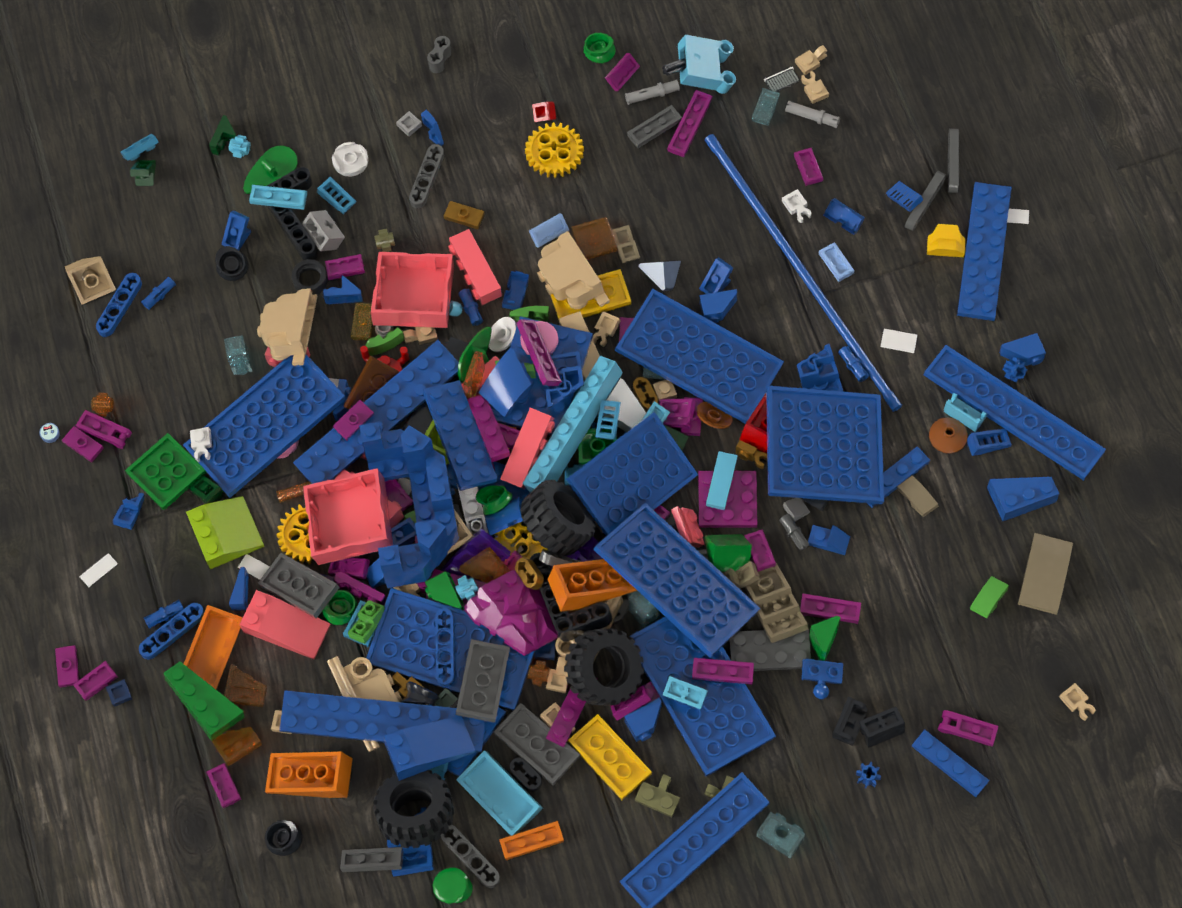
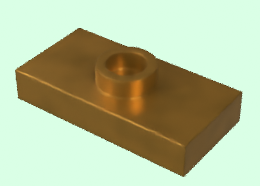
[444,201,485,229]

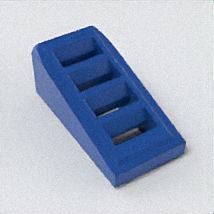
[967,429,1012,456]
[229,567,249,611]

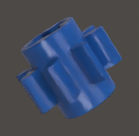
[1002,357,1028,382]
[856,762,881,788]

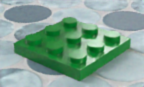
[125,433,207,511]

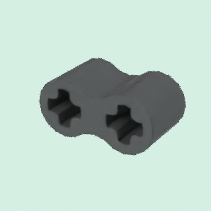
[427,36,452,73]

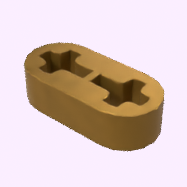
[633,377,658,412]
[515,557,544,590]

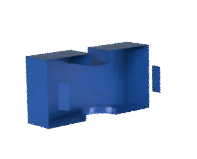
[823,198,865,235]
[502,271,529,310]

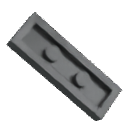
[627,105,682,148]
[340,847,404,872]

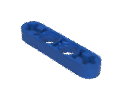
[96,273,142,337]
[139,603,205,660]
[435,608,455,686]

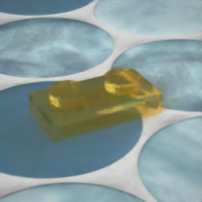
[351,303,373,341]

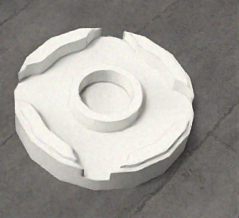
[332,142,369,177]

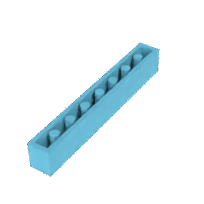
[523,356,623,492]

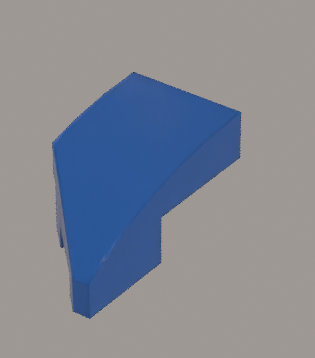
[421,110,444,146]
[113,493,145,530]

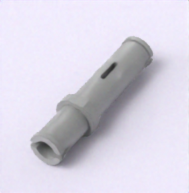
[625,79,680,105]
[785,101,840,128]

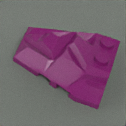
[464,570,558,656]

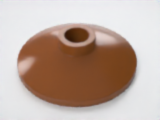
[696,402,732,429]
[929,417,968,453]

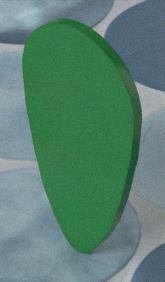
[243,146,298,194]
[458,327,492,383]

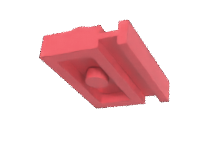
[671,506,705,548]

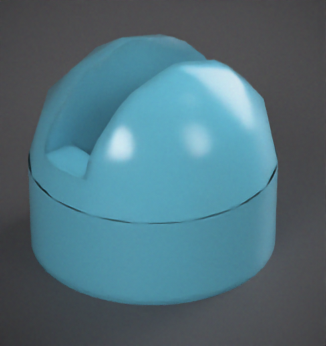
[449,301,462,316]

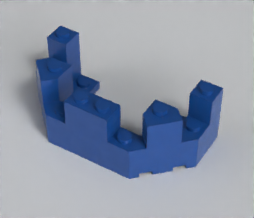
[359,422,459,588]

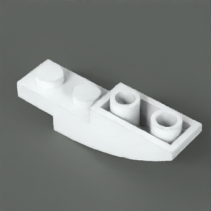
[457,485,488,535]

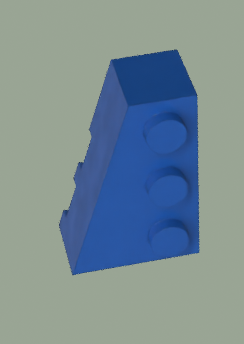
[987,477,1060,521]

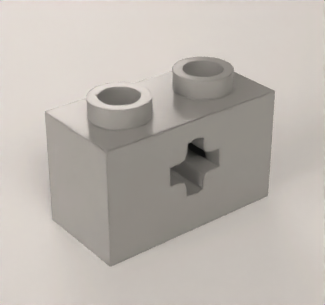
[302,210,345,251]

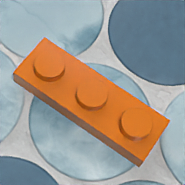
[499,821,564,860]

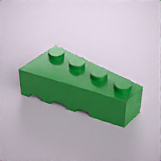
[164,662,245,741]

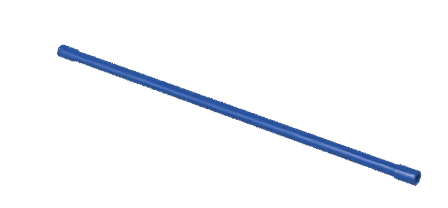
[705,134,902,412]

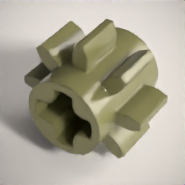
[374,229,395,252]

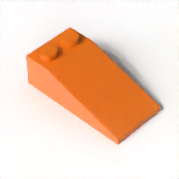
[548,559,637,612]
[265,752,353,798]

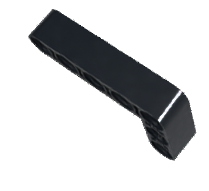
[267,167,318,260]
[530,553,613,642]

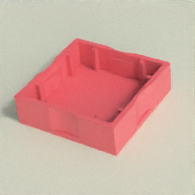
[371,252,454,328]
[303,468,393,565]

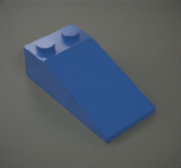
[384,716,476,781]

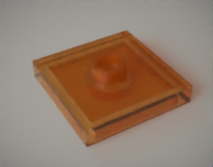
[571,217,618,260]
[464,351,485,399]

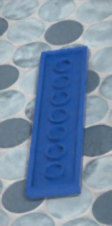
[957,182,1011,321]
[619,772,770,908]

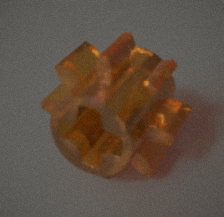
[91,392,114,416]
[528,660,550,686]

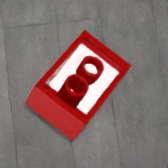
[739,394,767,453]

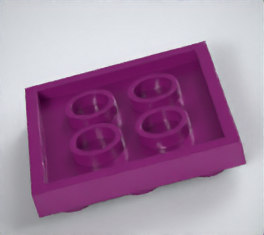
[698,471,757,528]

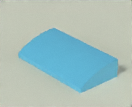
[457,751,543,836]

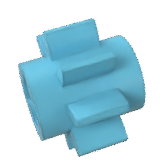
[229,135,251,158]
[455,575,479,601]

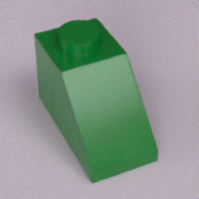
[425,571,464,610]

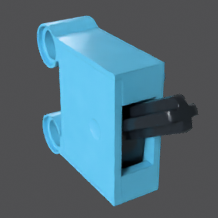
[662,35,736,94]

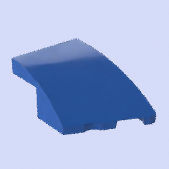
[797,344,844,392]
[479,346,534,417]
[545,351,584,408]
[485,495,523,536]
[387,807,433,877]

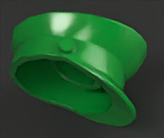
[584,33,616,63]
[475,485,512,515]
[323,590,358,625]
[433,868,473,904]

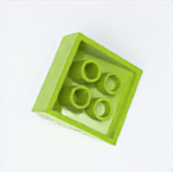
[186,496,265,569]

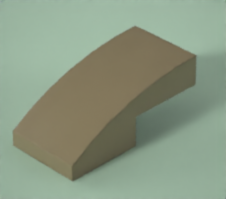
[611,225,640,263]
[897,476,939,517]
[723,561,760,589]

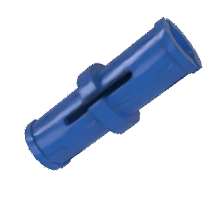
[141,277,176,310]
[459,289,483,326]
[838,346,869,382]
[144,600,184,629]

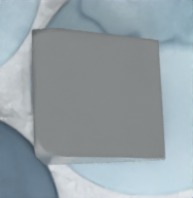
[783,498,810,522]

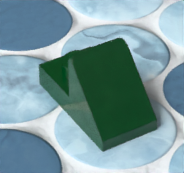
[209,115,236,156]
[130,160,156,186]
[189,475,223,504]

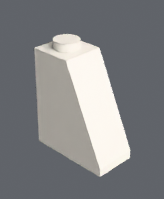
[598,378,646,432]

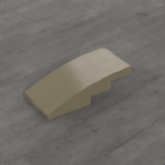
[1018,533,1073,615]
[744,563,809,643]

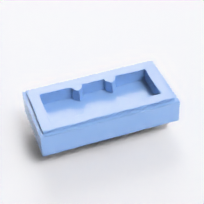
[529,213,569,248]
[819,242,855,282]

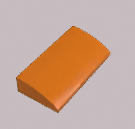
[184,605,243,689]

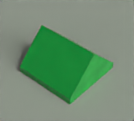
[578,428,617,464]
[705,534,752,573]
[809,616,841,661]

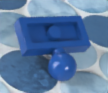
[801,659,843,699]

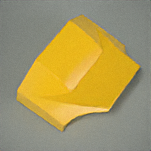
[927,224,965,257]

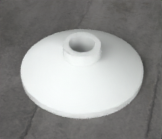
[489,317,517,352]

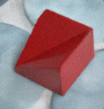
[532,102,556,122]

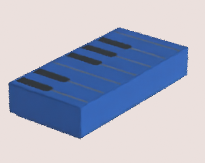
[886,181,923,212]

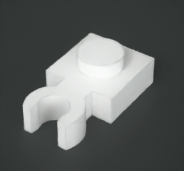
[782,189,811,223]
[190,427,212,462]

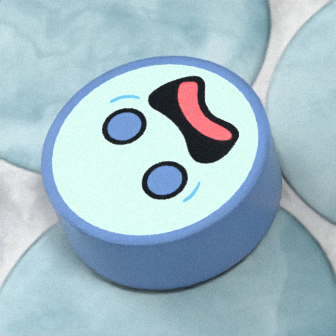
[39,423,60,443]

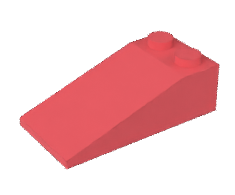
[240,590,331,660]

